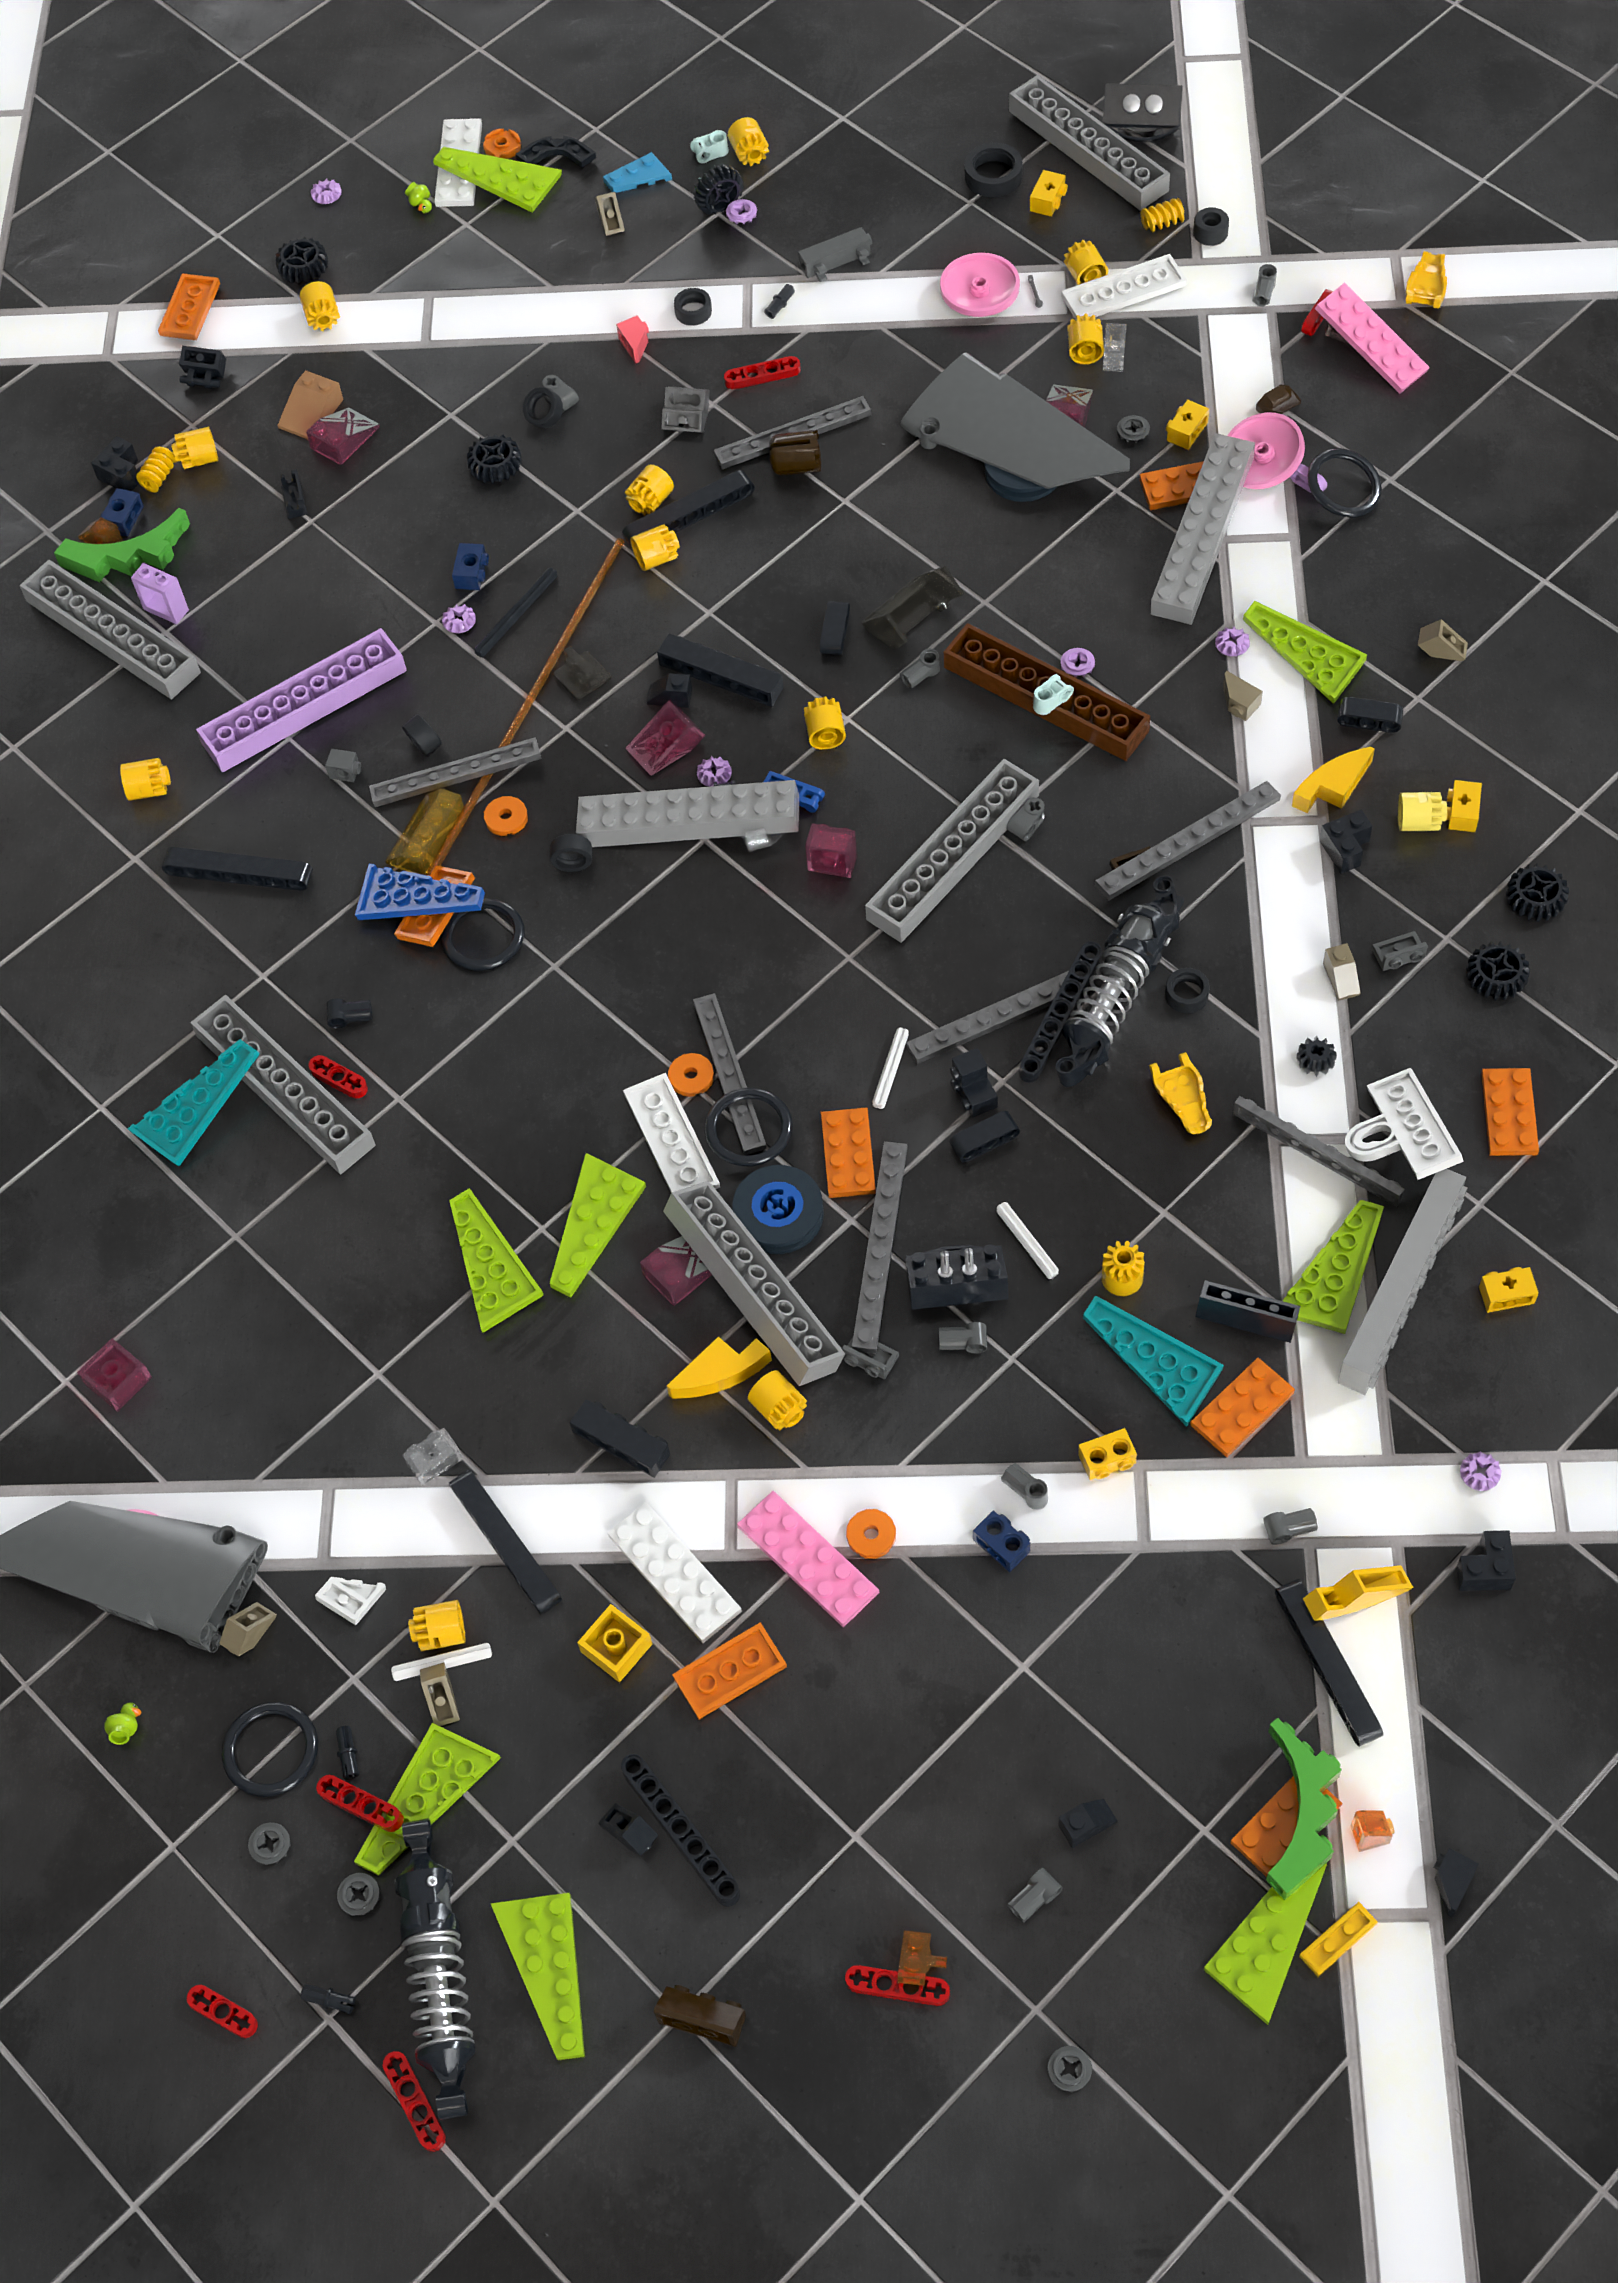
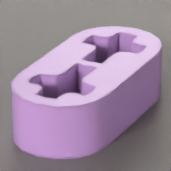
[1290,464,1327,493]

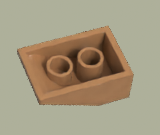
[278,370,343,441]

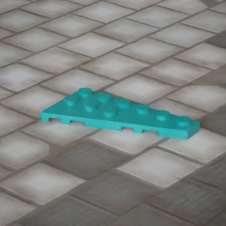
[127,1039,260,1166]
[1083,1296,1224,1427]

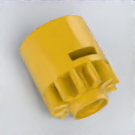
[728,117,769,166]
[1064,240,1108,285]
[299,282,340,331]
[1067,313,1104,364]
[171,426,218,469]
[625,465,674,515]
[630,524,680,571]
[804,696,846,750]
[120,758,171,801]
[1102,1241,1145,1296]
[748,1370,807,1431]
[409,1600,465,1651]

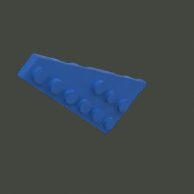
[355,863,485,920]

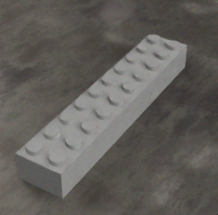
[1009,75,1170,211]
[1151,433,1255,625]
[19,560,201,700]
[865,759,1039,943]
[576,780,799,847]
[190,995,376,1175]
[1338,1169,1468,1395]
[663,1181,845,1386]

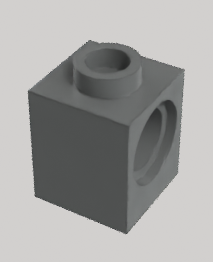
[325,749,361,782]

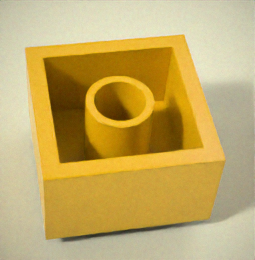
[577,1604,653,1683]

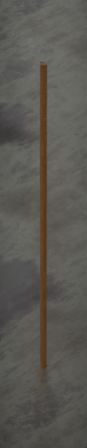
[426,538,624,876]

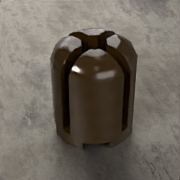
[769,430,822,476]

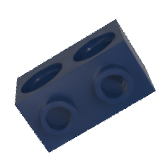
[973,1510,1031,1572]

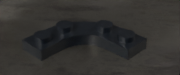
[516,136,596,168]

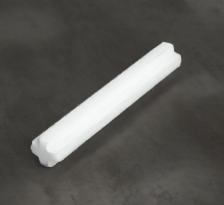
[872,1028,909,1109]
[997,1202,1059,1279]
[391,1643,492,1681]

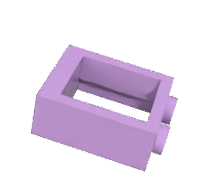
[131,563,189,624]

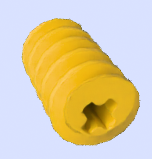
[1140,198,1184,232]
[136,446,176,493]

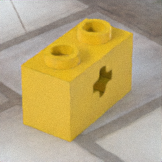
[1030,170,1067,217]
[1166,400,1209,450]
[1447,780,1482,832]
[1479,1267,1538,1313]

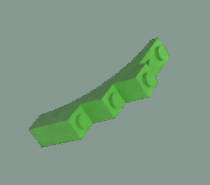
[54,508,190,582]
[1266,1718,1342,1900]

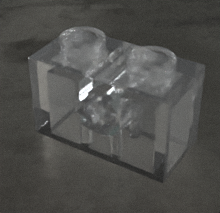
[1103,323,1127,371]
[402,1428,463,1486]

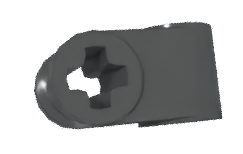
[542,375,579,413]
[1006,798,1045,841]

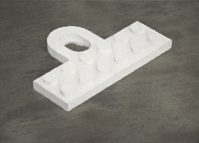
[1345,1068,1463,1180]

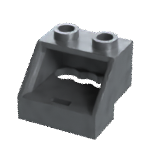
[661,387,710,432]

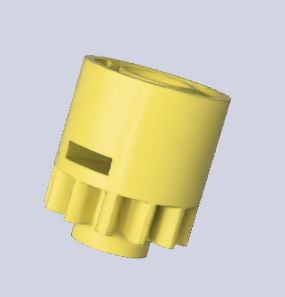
[1398,792,1447,831]

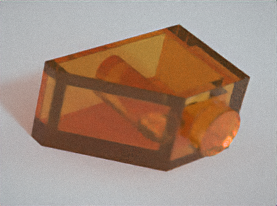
[78,517,123,544]
[1350,1810,1395,1852]

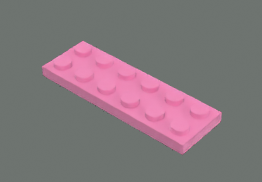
[1315,283,1430,394]
[737,1491,879,1627]

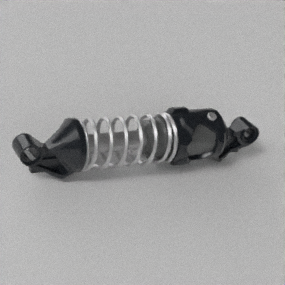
[1055,876,1184,1087]
[394,1818,476,2121]

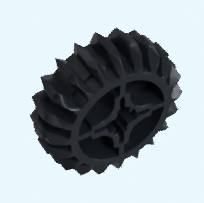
[693,164,744,215]
[275,237,328,285]
[467,433,522,484]
[1506,863,1569,922]
[1466,941,1530,1001]

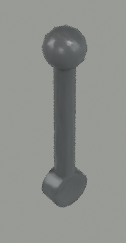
[1028,275,1043,308]

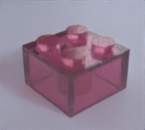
[805,824,857,878]
[77,1338,152,1412]

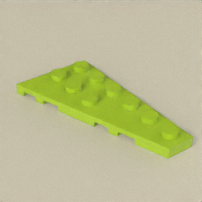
[434,147,562,213]
[1243,601,1367,704]
[550,1153,646,1298]
[449,1188,544,1333]
[1283,1200,1384,1334]
[354,1723,501,1876]
[1204,1864,1327,2025]
[491,1893,585,2060]

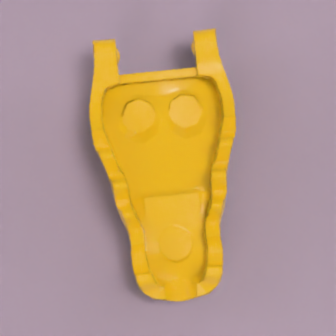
[1406,251,1447,309]
[1149,1052,1212,1134]

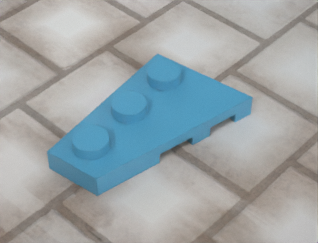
[603,152,672,193]

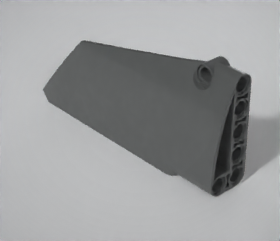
[900,352,1130,489]
[0,1501,268,1653]

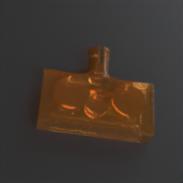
[898,1930,947,1986]

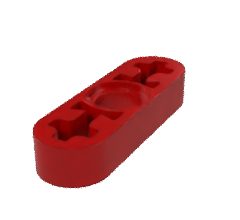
[1301,289,1333,336]
[309,1055,368,1099]
[187,1985,258,2038]

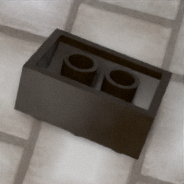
[654,1985,746,2047]

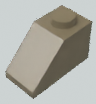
[594,192,625,236]
[1418,619,1468,661]
[1223,671,1263,721]
[1323,943,1361,1001]
[219,1602,277,1656]
[420,1662,460,1726]

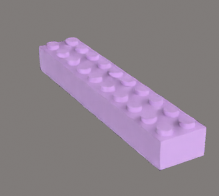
[196,628,407,773]

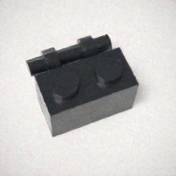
[179,345,227,389]

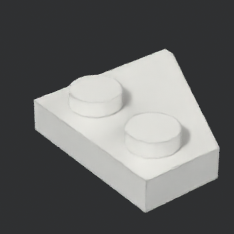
[315,1577,386,1625]

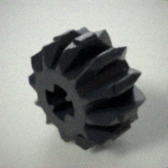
[1296,1036,1337,1077]

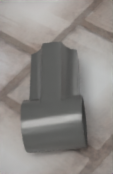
[1252,264,1277,307]
[900,648,940,688]
[939,1322,987,1353]
[1001,1463,1048,1510]
[1263,1508,1318,1545]
[1008,1867,1063,1923]

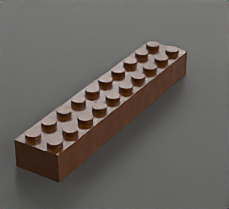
[944,623,1150,761]

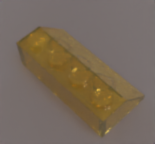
[385,788,465,875]

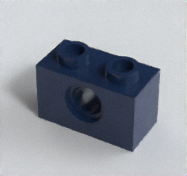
[100,488,144,537]
[452,543,489,590]

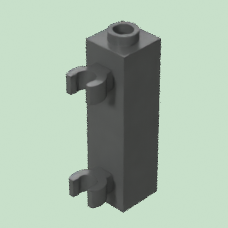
[798,227,872,282]

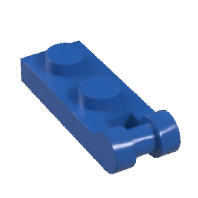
[764,771,825,813]

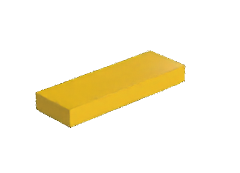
[1299,1902,1378,1977]

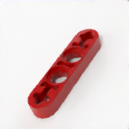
[724,356,801,389]
[316,1775,404,1832]
[845,1965,950,2006]
[383,2051,446,2152]

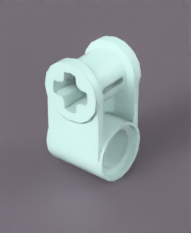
[690,130,729,163]
[1033,674,1074,715]

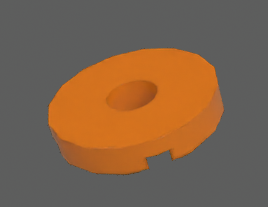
[483,129,521,159]
[484,796,528,836]
[668,1053,714,1097]
[846,1509,896,1559]

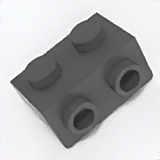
[1372,931,1428,971]
[842,1337,899,1380]

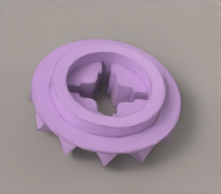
[310,178,341,204]
[726,199,757,225]
[442,604,476,633]
[1215,626,1250,656]
[1061,648,1095,678]
[697,756,732,787]
[1460,1451,1502,1491]

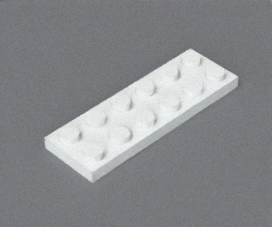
[435,119,482,207]
[1061,254,1187,320]
[623,1073,720,1193]
[607,1502,742,1643]

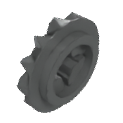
[1117,415,1150,443]
[248,1823,291,1865]
[337,1873,380,1916]
[1048,2046,1092,2092]

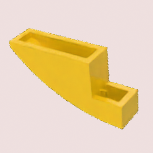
[1292,747,1375,813]
[667,1337,772,1399]
[1303,1565,1413,1621]

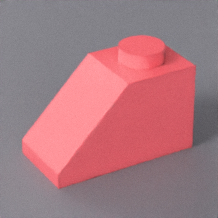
[616,315,649,364]

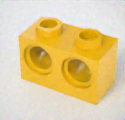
[1078,1428,1137,1480]

